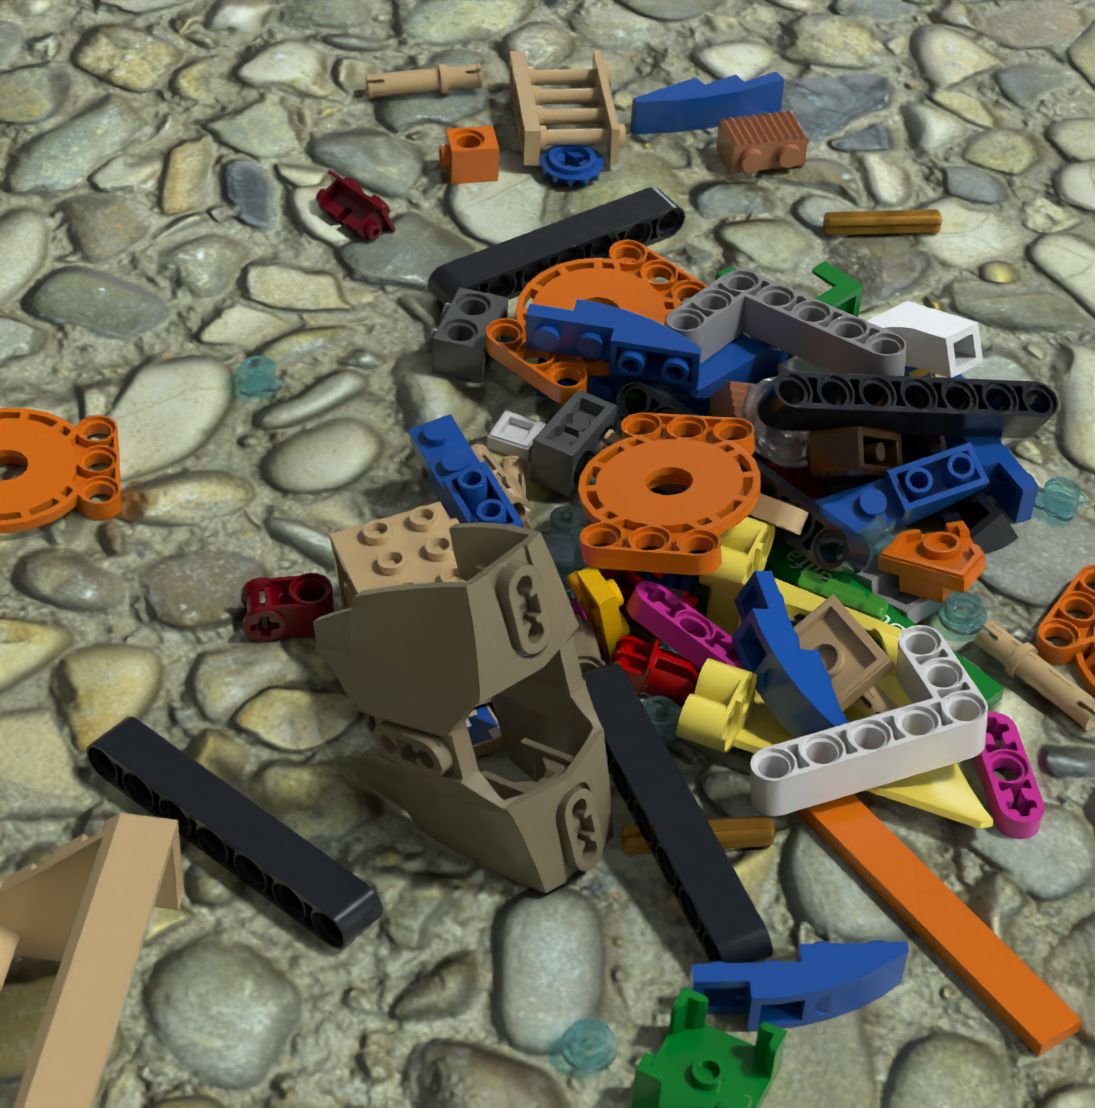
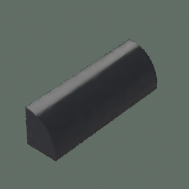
[901,435,1018,553]

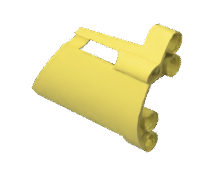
[676,516,993,829]

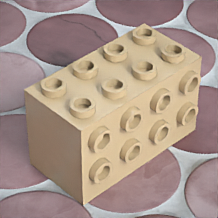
[329,502,492,707]

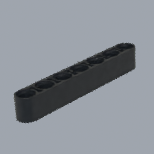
[427,187,685,306]
[757,371,1059,439]
[616,381,870,575]
[582,661,773,963]
[86,716,383,949]

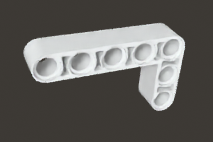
[750,625,988,816]

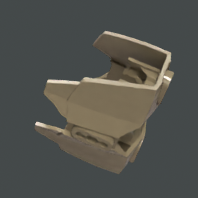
[313,522,613,893]

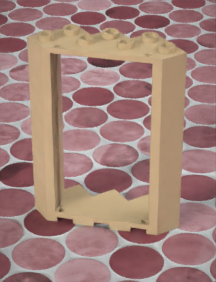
[0,813,184,1108]

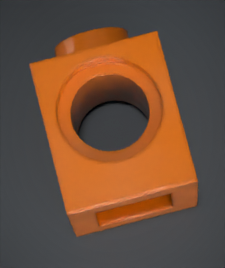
[439,125,499,184]

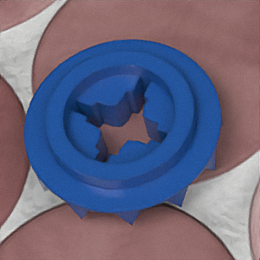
[540,145,604,188]

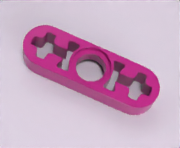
[626,581,745,670]
[973,712,1045,839]

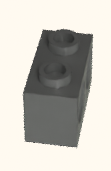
[427,287,508,383]
[531,390,617,497]

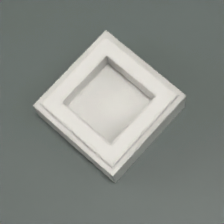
[487,410,546,462]

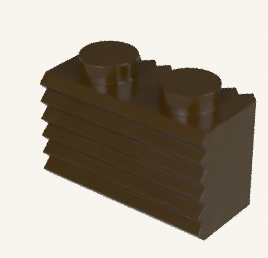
[806,426,903,482]

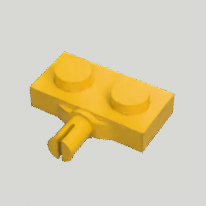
[566,566,630,663]

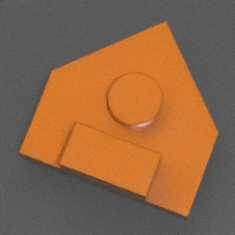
[878,520,985,603]

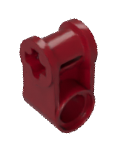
[241,573,335,642]

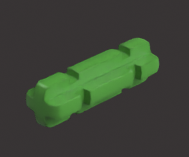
[796,569,888,621]

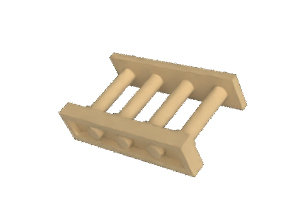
[509,50,626,166]

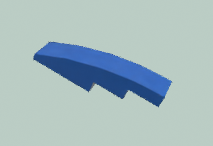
[630,71,785,135]

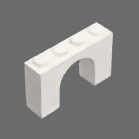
[777,301,983,378]

